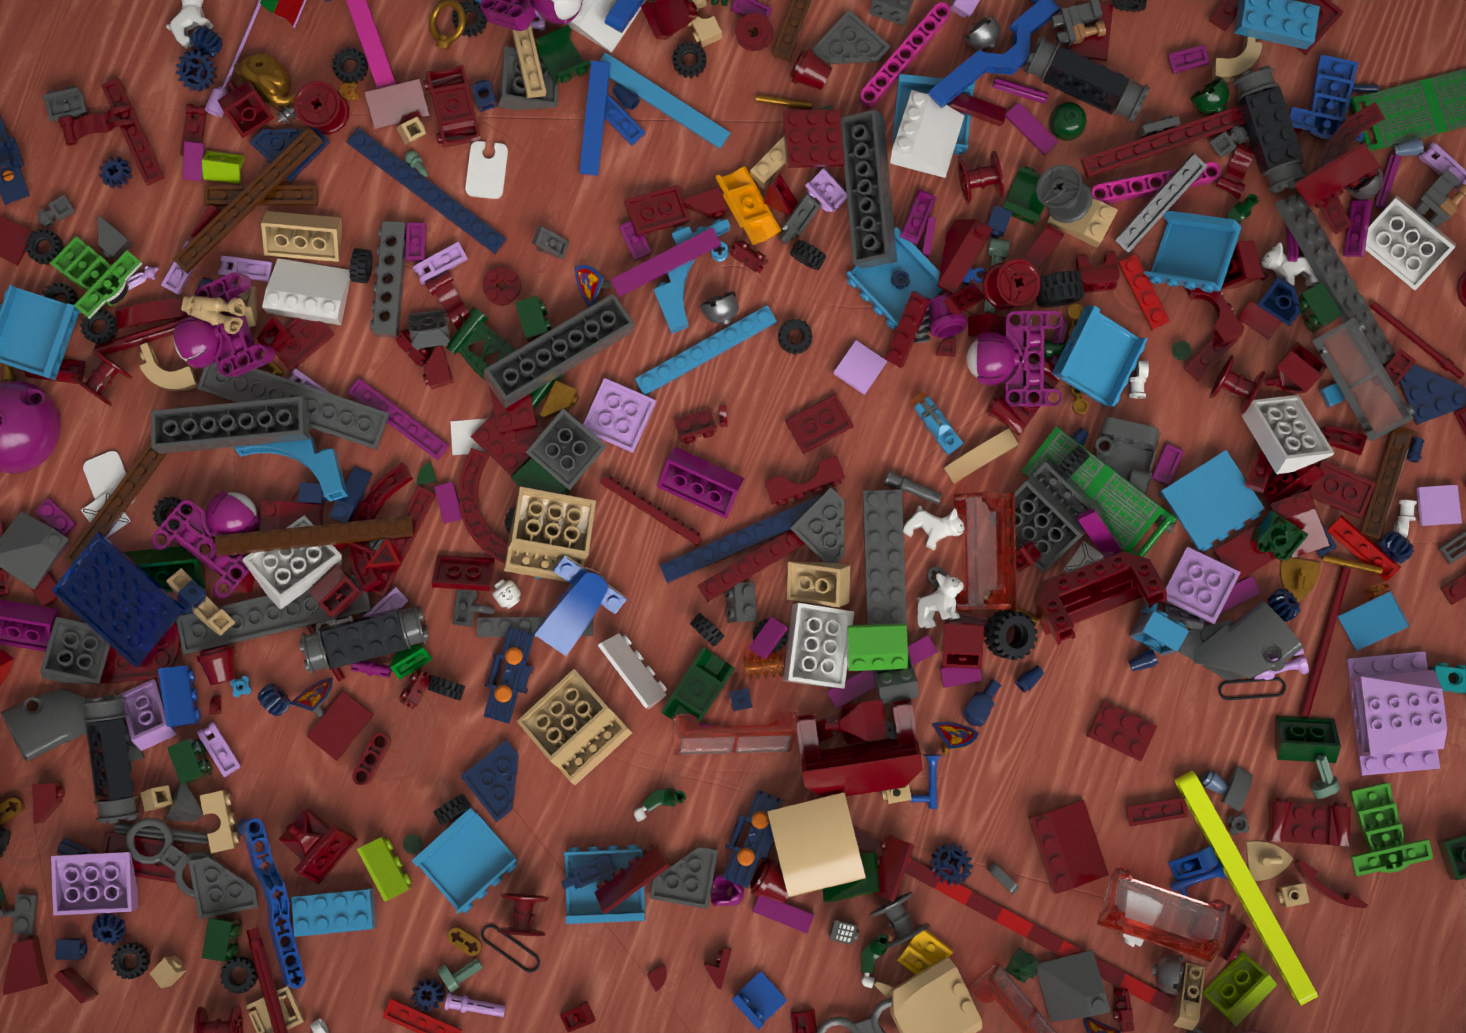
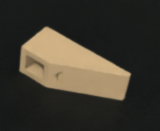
[1173,962,1205,1030]

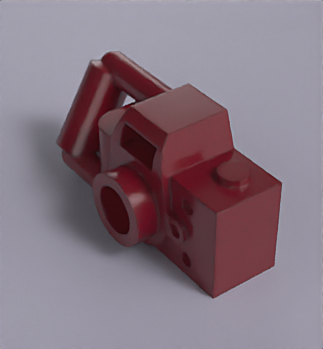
[1112,988,1135,1032]

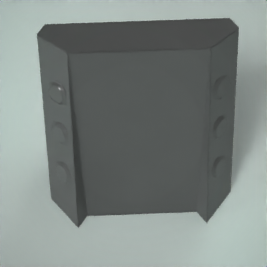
[408,309,450,351]

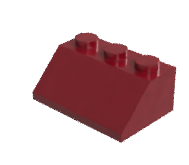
[874,835,914,902]

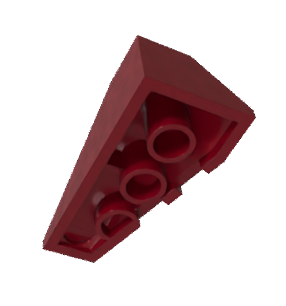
[937,219,993,295]

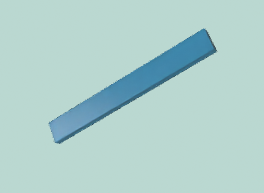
[600,52,730,149]

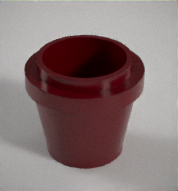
[789,48,832,90]
[196,644,236,685]
[749,859,788,904]

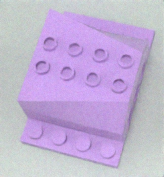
[1346,652,1447,776]

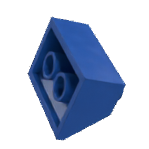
[158,666,202,727]

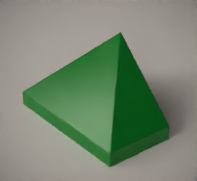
[389,645,433,680]

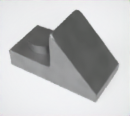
[531,226,570,259]

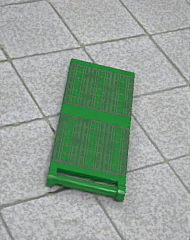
[1349,69,1466,152]
[1022,427,1177,557]

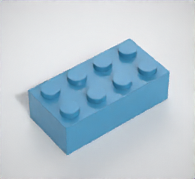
[1234,0,1320,49]
[1129,610,1189,655]
[291,888,377,937]

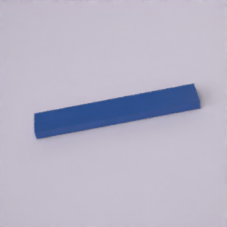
[579,61,611,176]

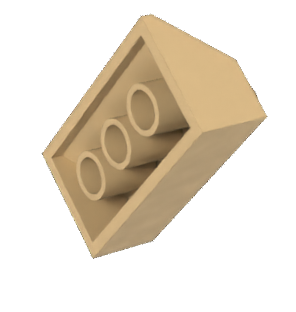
[261,211,343,262]

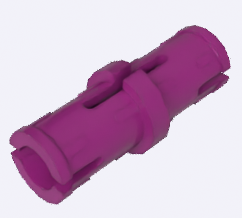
[351,661,392,678]

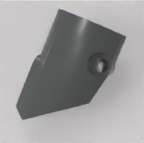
[1095,417,1161,495]
[1194,600,1303,679]
[0,689,87,762]

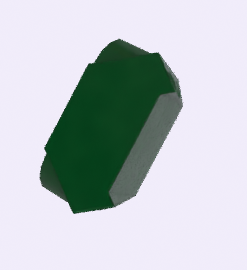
[1251,511,1308,561]

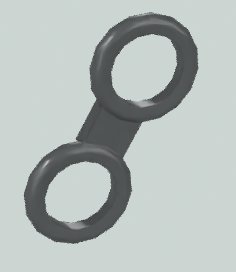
[126,818,219,897]
[817,998,892,1033]

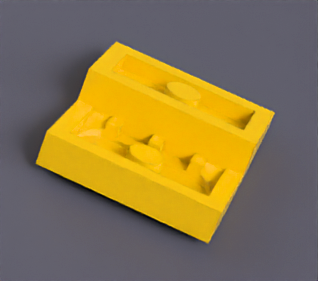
[897,929,953,975]

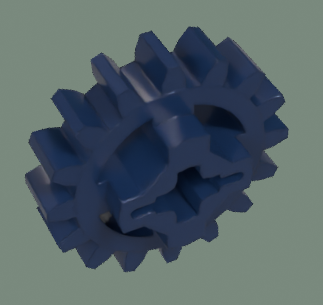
[176,50,217,92]
[929,843,973,886]

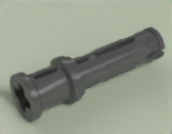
[883,469,942,505]

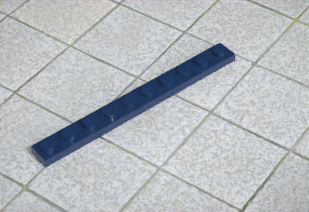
[347,128,507,255]
[660,488,838,584]

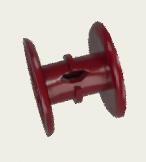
[294,81,349,135]
[958,150,1004,204]
[982,259,1041,310]
[71,349,133,406]
[1209,355,1266,414]
[497,893,549,936]
[193,1005,243,1033]

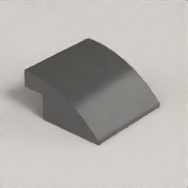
[989,458,1105,573]

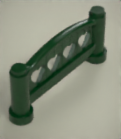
[446,306,564,410]

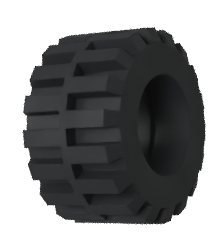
[1036,271,1085,308]
[984,609,1038,660]

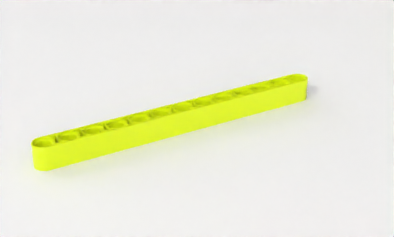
[1175,770,1318,1006]

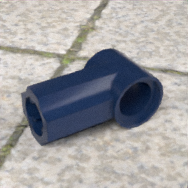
[57,838,98,855]

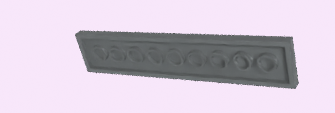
[1275,193,1395,370]
[197,362,390,450]
[176,575,372,655]

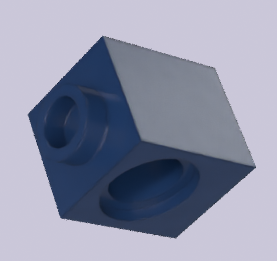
[472,80,498,112]
[987,205,1012,238]
[298,483,328,505]
[178,579,207,612]
[730,688,753,712]
[55,938,88,960]

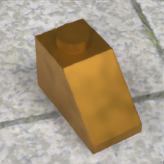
[540,380,579,420]

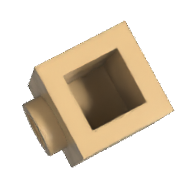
[396,117,426,145]
[882,784,912,804]
[141,785,173,812]
[1276,882,1310,907]
[149,955,187,988]

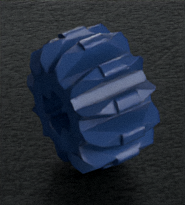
[189,26,223,58]
[99,156,132,189]
[1379,531,1414,564]
[1267,588,1301,622]
[257,683,291,716]
[91,913,126,945]
[411,977,445,1012]

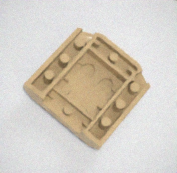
[890,957,982,1033]

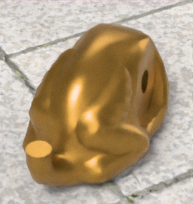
[234,54,296,107]

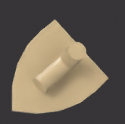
[1246,841,1294,881]

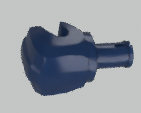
[962,679,1002,727]

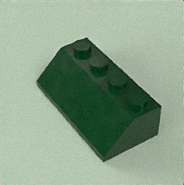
[119,546,206,596]

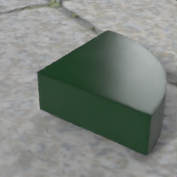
[417,462,437,486]

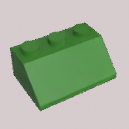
[847,623,908,671]

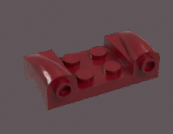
[423,65,480,148]
[988,353,1060,436]
[1267,798,1351,847]

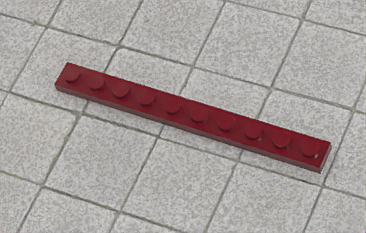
[1080,106,1244,178]

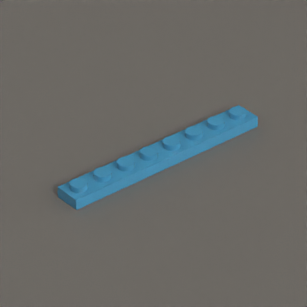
[635,305,777,396]

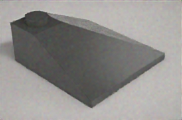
[497,46,559,110]
[526,409,607,490]
[0,511,70,590]
[40,617,115,685]
[1035,949,1110,1022]

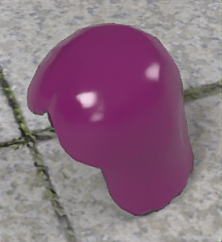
[711,874,744,906]

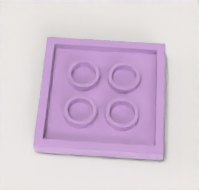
[583,378,657,454]
[1166,547,1241,624]

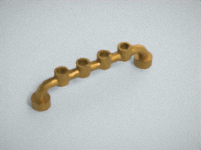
[1067,304,1089,415]

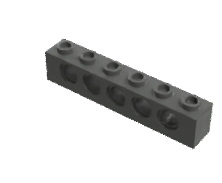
[370,221,406,338]

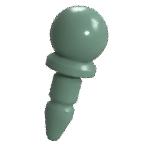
[405,150,428,177]

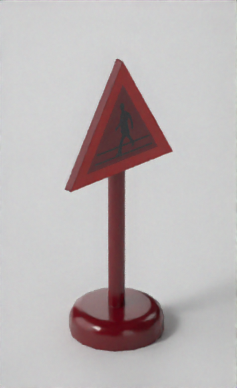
[333,538,402,569]

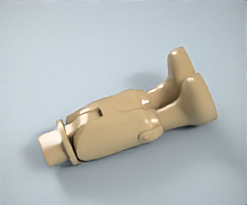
[181,296,245,334]

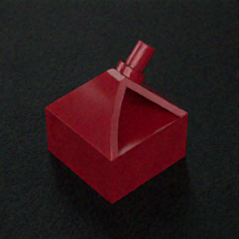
[217,80,274,138]
[1221,240,1268,290]
[1266,342,1327,393]
[825,700,887,744]
[279,809,331,860]

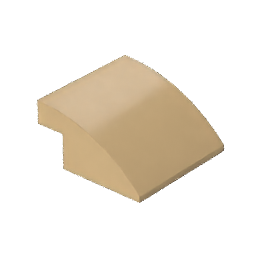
[504,487,596,582]
[517,669,632,785]
[767,793,865,897]

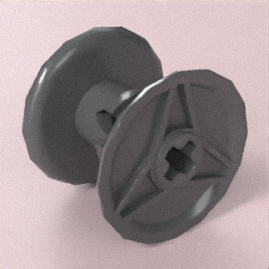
[1036,165,1093,223]
[869,891,930,949]

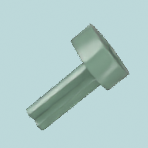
[1311,755,1340,799]
[437,958,483,992]

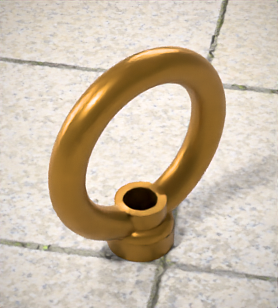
[429,0,466,49]

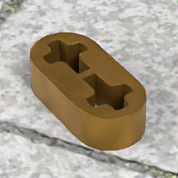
[0,798,25,826]
[447,927,483,956]

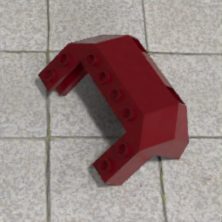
[1035,551,1167,645]
[795,699,923,797]

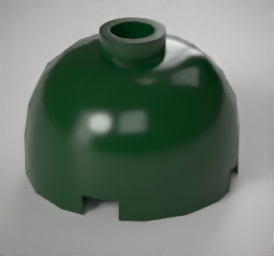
[1190,78,1229,114]
[1048,102,1087,141]

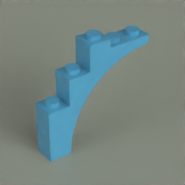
[654,219,730,334]
[234,435,348,502]

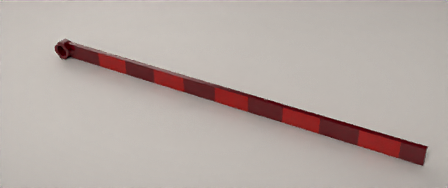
[853,827,1174,1013]

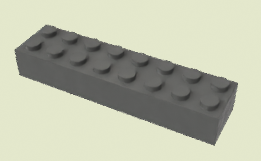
[841,110,897,269]
[484,293,635,408]
[151,396,310,454]
[862,490,907,626]

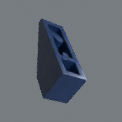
[329,467,373,523]

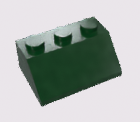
[1274,716,1341,763]

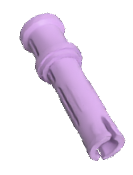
[445,992,506,1018]

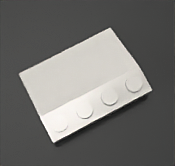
[565,0,647,53]
[890,90,964,178]
[1365,195,1456,290]
[262,258,351,325]
[1241,395,1334,474]
[242,515,342,610]
[783,603,854,689]
[598,633,667,710]

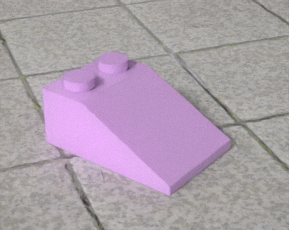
[121,678,177,751]

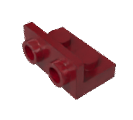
[674,409,717,444]

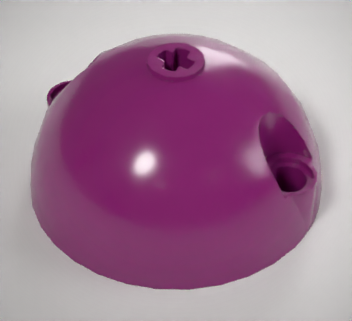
[0,380,61,474]

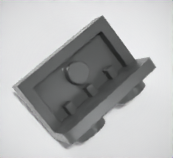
[869,0,914,26]
[42,86,88,122]
[1137,116,1181,139]
[724,582,757,623]

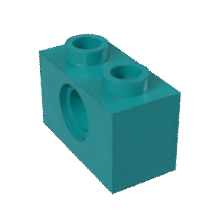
[1430,663,1466,694]

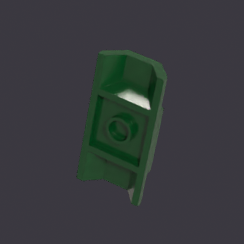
[661,647,735,733]

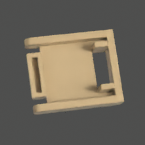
[246,986,305,1033]

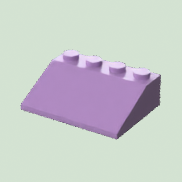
[51,852,138,915]

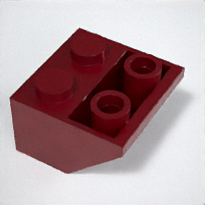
[309,564,364,619]
[942,622,984,669]

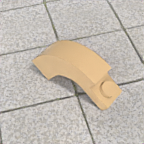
[1212,36,1263,82]
[140,343,199,392]

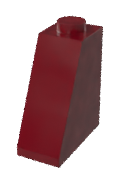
[3,935,48,995]

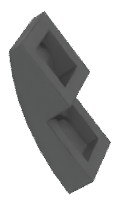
[1221,766,1253,811]

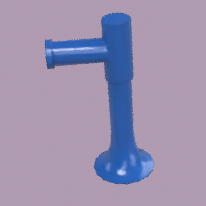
[911,754,943,809]
[1170,861,1226,907]

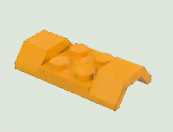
[715,166,781,245]

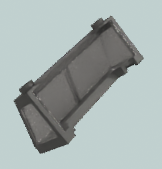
[1313,317,1415,442]

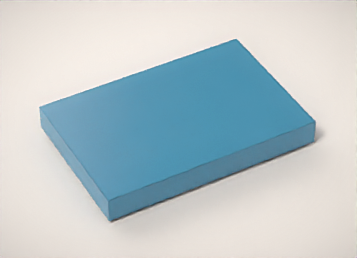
[1338,591,1410,651]

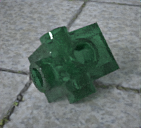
[1004,947,1039,983]

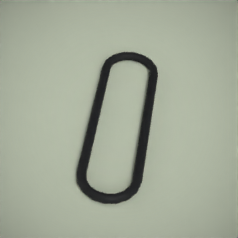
[1218,677,1286,700]
[481,925,540,973]

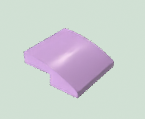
[833,340,888,395]
[1416,485,1462,526]

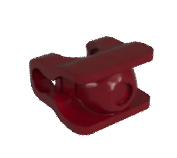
[1075,250,1120,293]

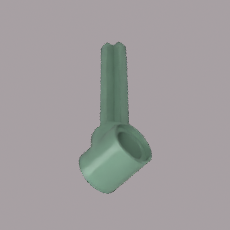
[984,238,1010,313]

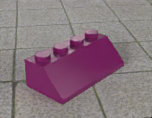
[657,447,745,519]
[0,600,59,652]

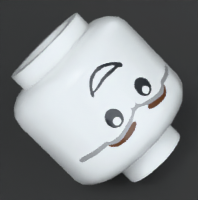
[492,579,521,609]

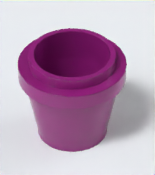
[929,295,968,338]

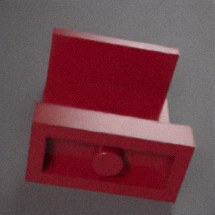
[640,0,699,40]
[1186,902,1251,963]

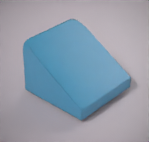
[1319,383,1345,408]

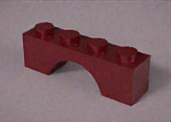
[1183,286,1244,347]
[765,456,845,507]

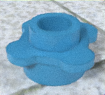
[230,676,252,697]

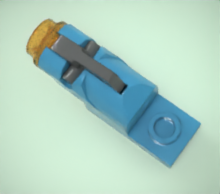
[911,392,963,455]

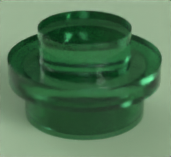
[1172,341,1191,360]
[403,834,423,854]

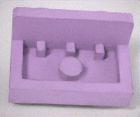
[805,168,847,212]

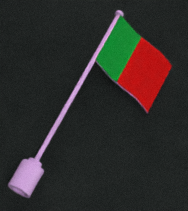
[205,0,306,118]

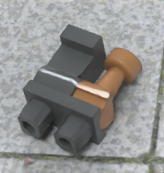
[1051,0,1106,47]
[1415,169,1466,227]

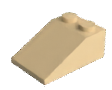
[1047,199,1118,248]
[787,561,850,607]

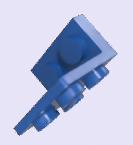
[732,971,787,1030]

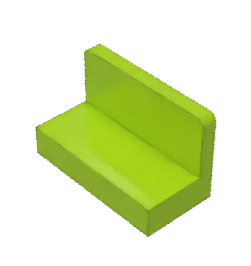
[202,150,245,184]

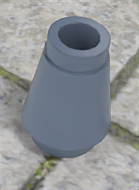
[1394,137,1424,156]
[1200,770,1229,796]

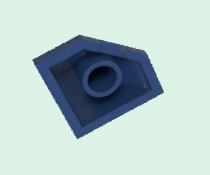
[1257,276,1301,326]

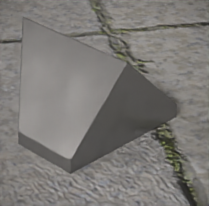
[162,784,203,822]

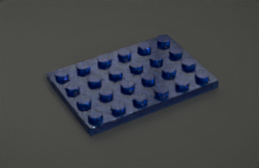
[51,532,185,668]

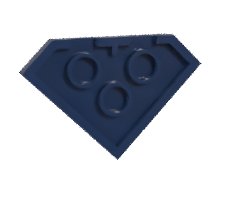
[249,128,330,182]
[1398,365,1466,425]
[461,740,519,822]

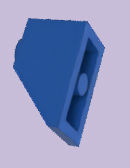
[1168,846,1219,881]

